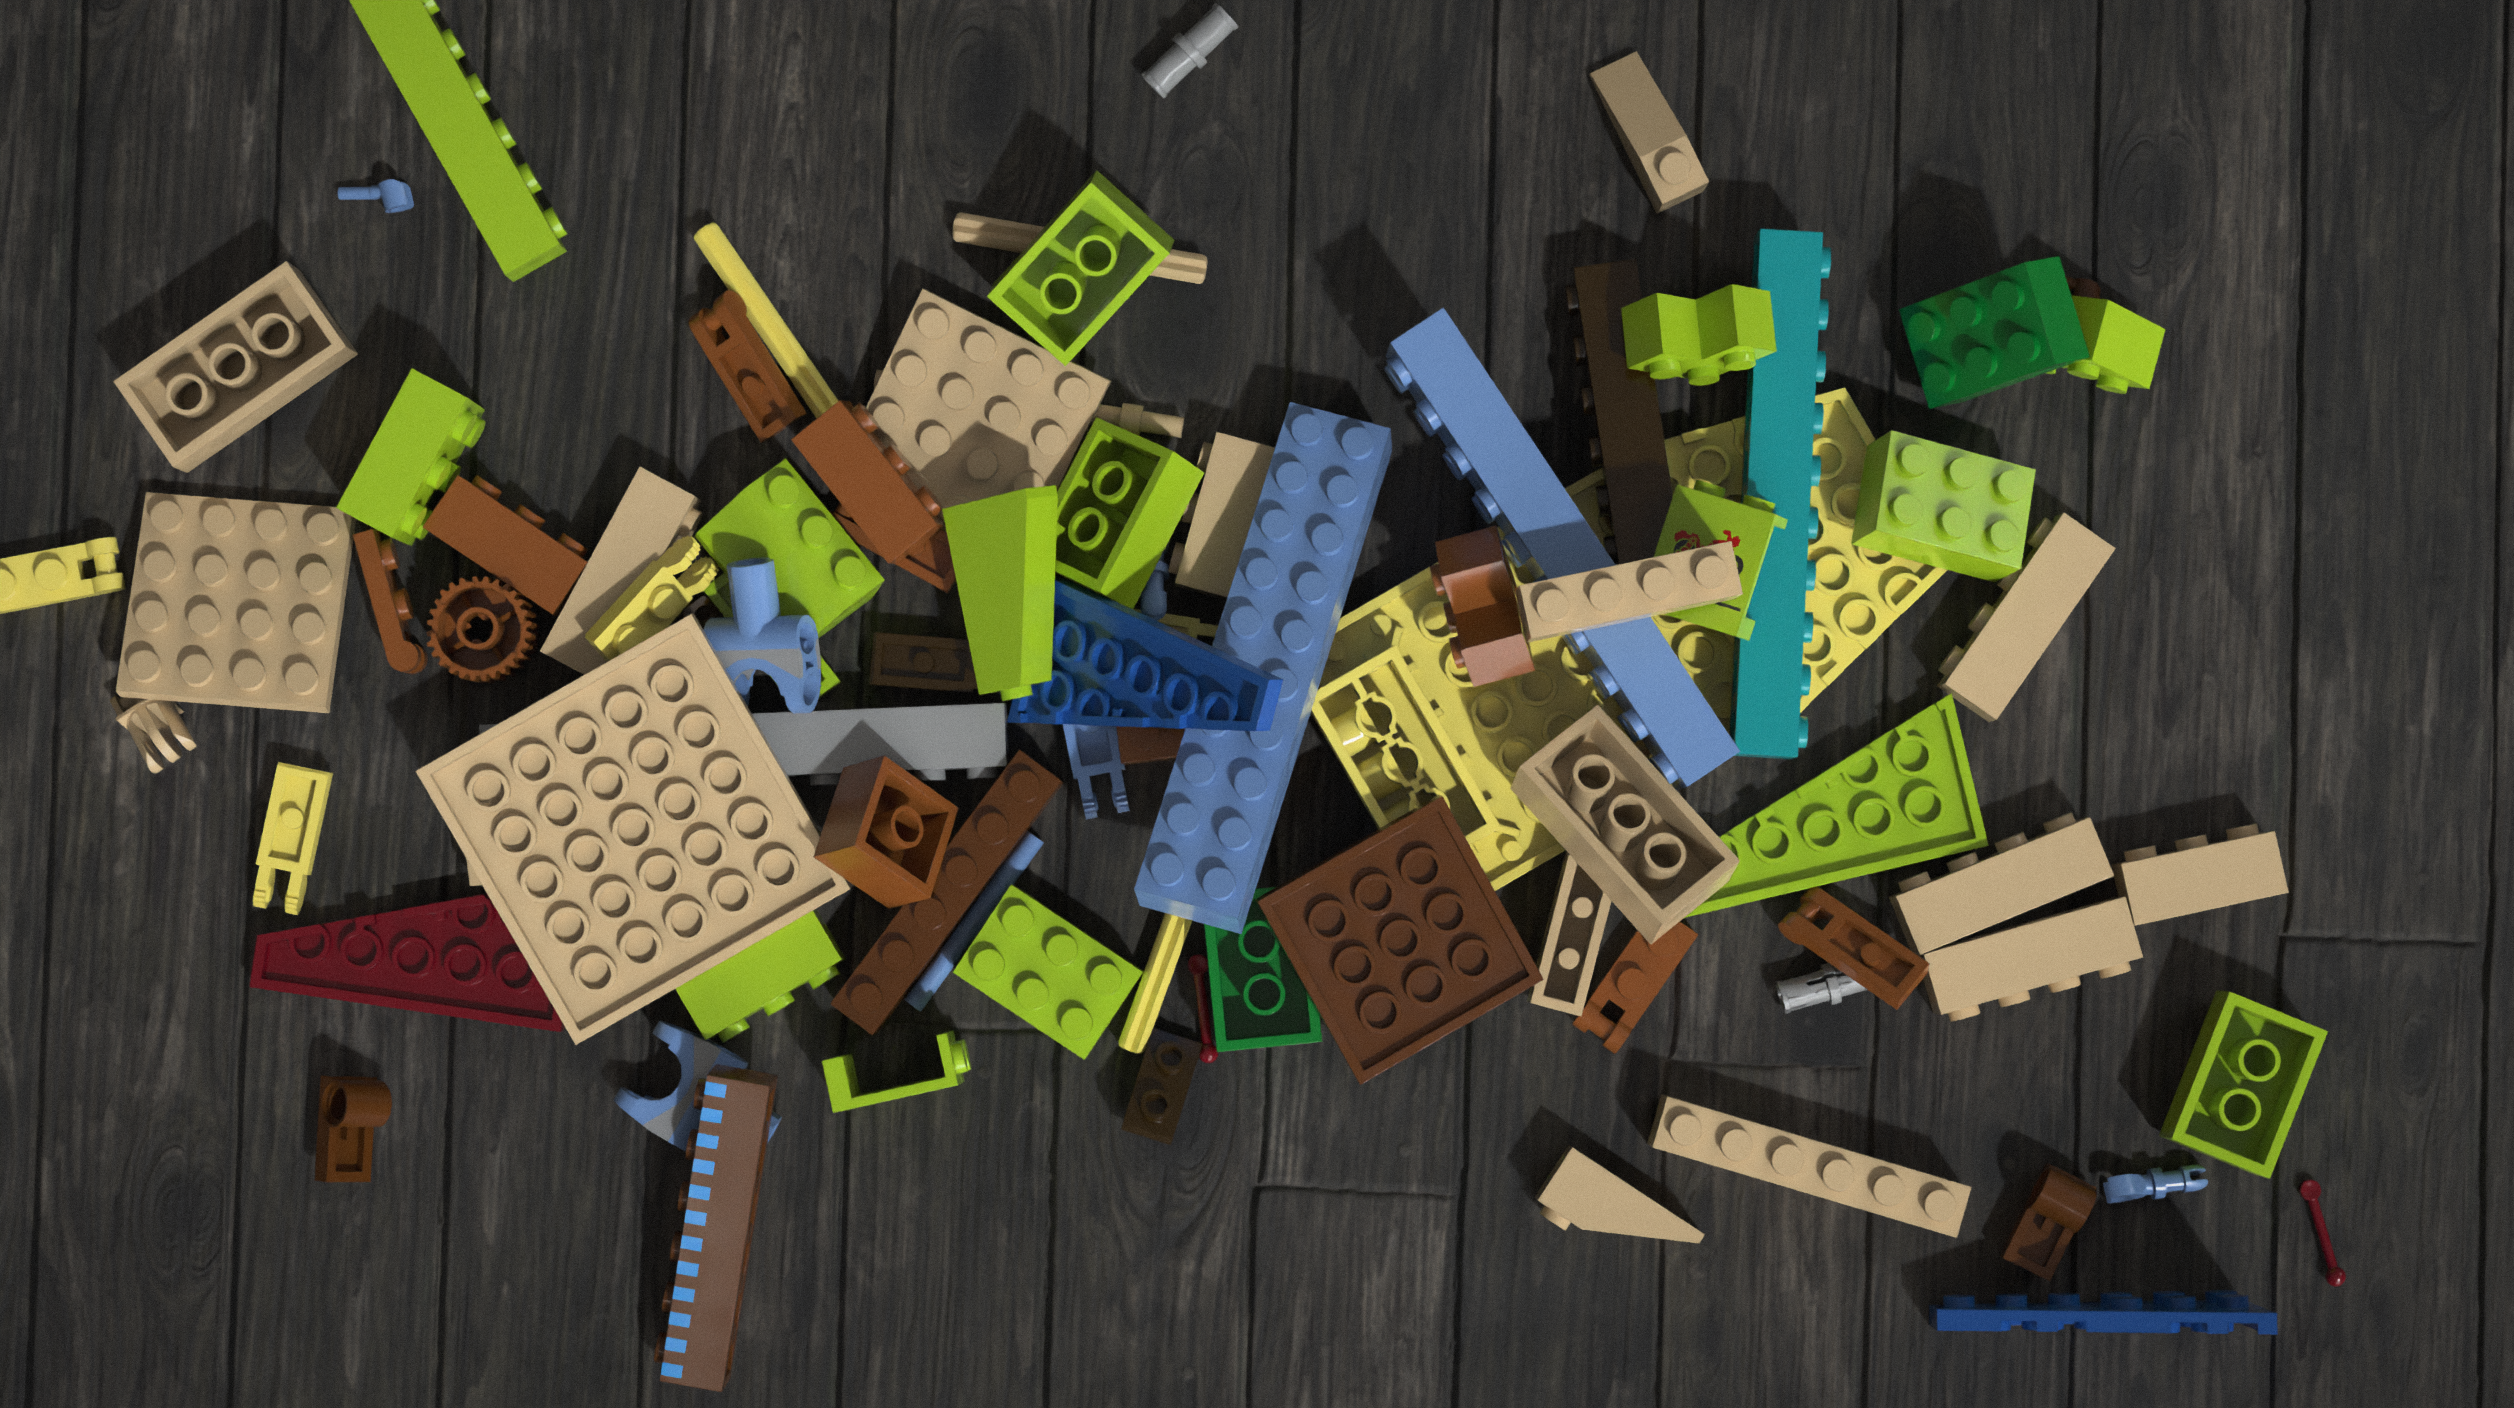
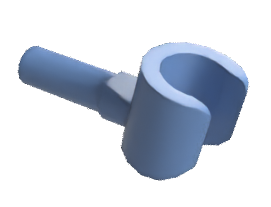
[338,179,414,213]

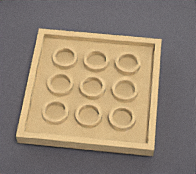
[866,289,1111,533]
[116,492,356,713]

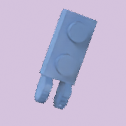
[1063,724,1130,820]

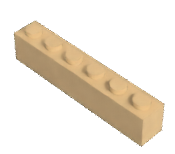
[1647,1094,1972,1238]

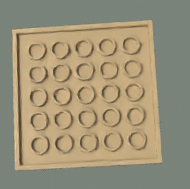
[416,613,852,1045]

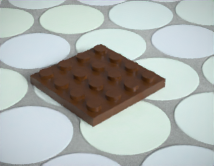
[1255,794,1544,1085]

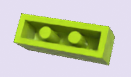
[676,908,846,1043]

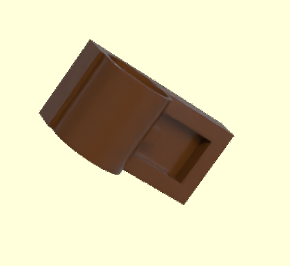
[314,1075,392,1182]
[2000,1163,2097,1281]

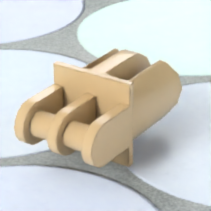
[110,696,197,774]

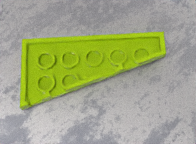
[1684,693,1989,918]

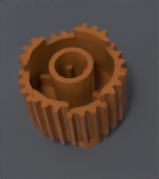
[427,576,540,684]

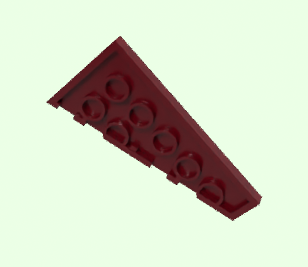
[249,894,564,1032]

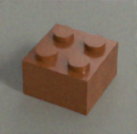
[813,755,959,909]

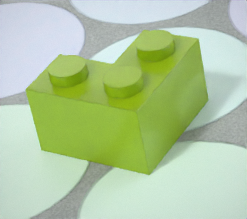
[1621,284,1777,386]
[2046,295,2166,394]

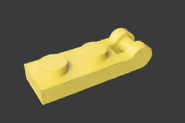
[0,537,126,614]

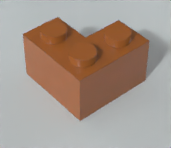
[1430,526,1535,687]

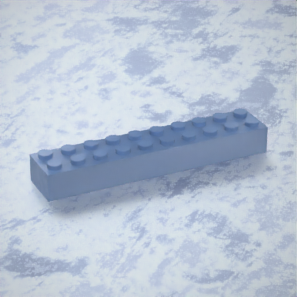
[1384,307,1740,791]
[1134,402,1392,934]

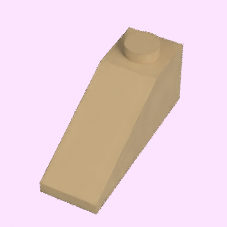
[1589,51,1709,214]
[1535,1145,1705,1243]

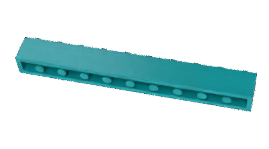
[1729,229,1831,759]

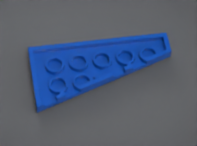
[1007,574,1283,731]
[1929,1290,2278,1335]

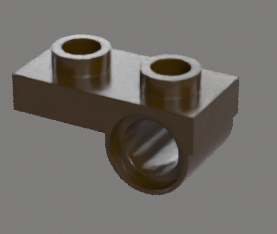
[1121,1028,1203,1145]

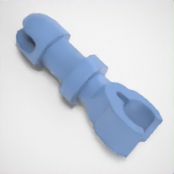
[1140,540,1170,621]
[2103,1165,2208,1203]

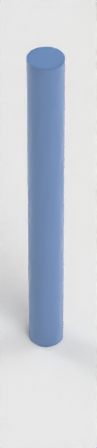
[904,831,1044,1012]

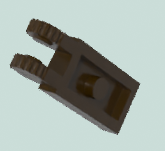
[869,632,1000,694]

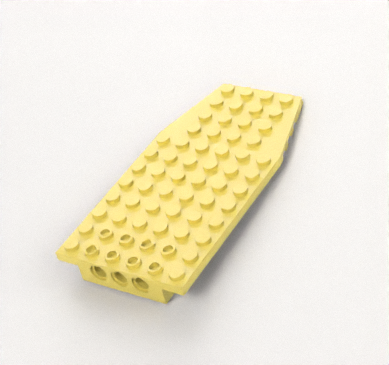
[1311,388,1947,891]

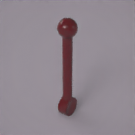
[1187,954,1219,1063]
[2298,1180,2346,1287]

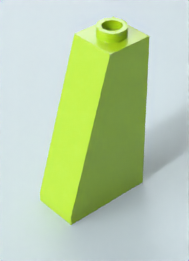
[942,485,1058,701]

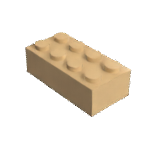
[113,261,358,473]
[1510,705,1740,944]

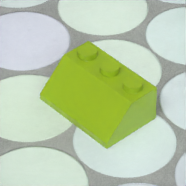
[695,459,885,639]

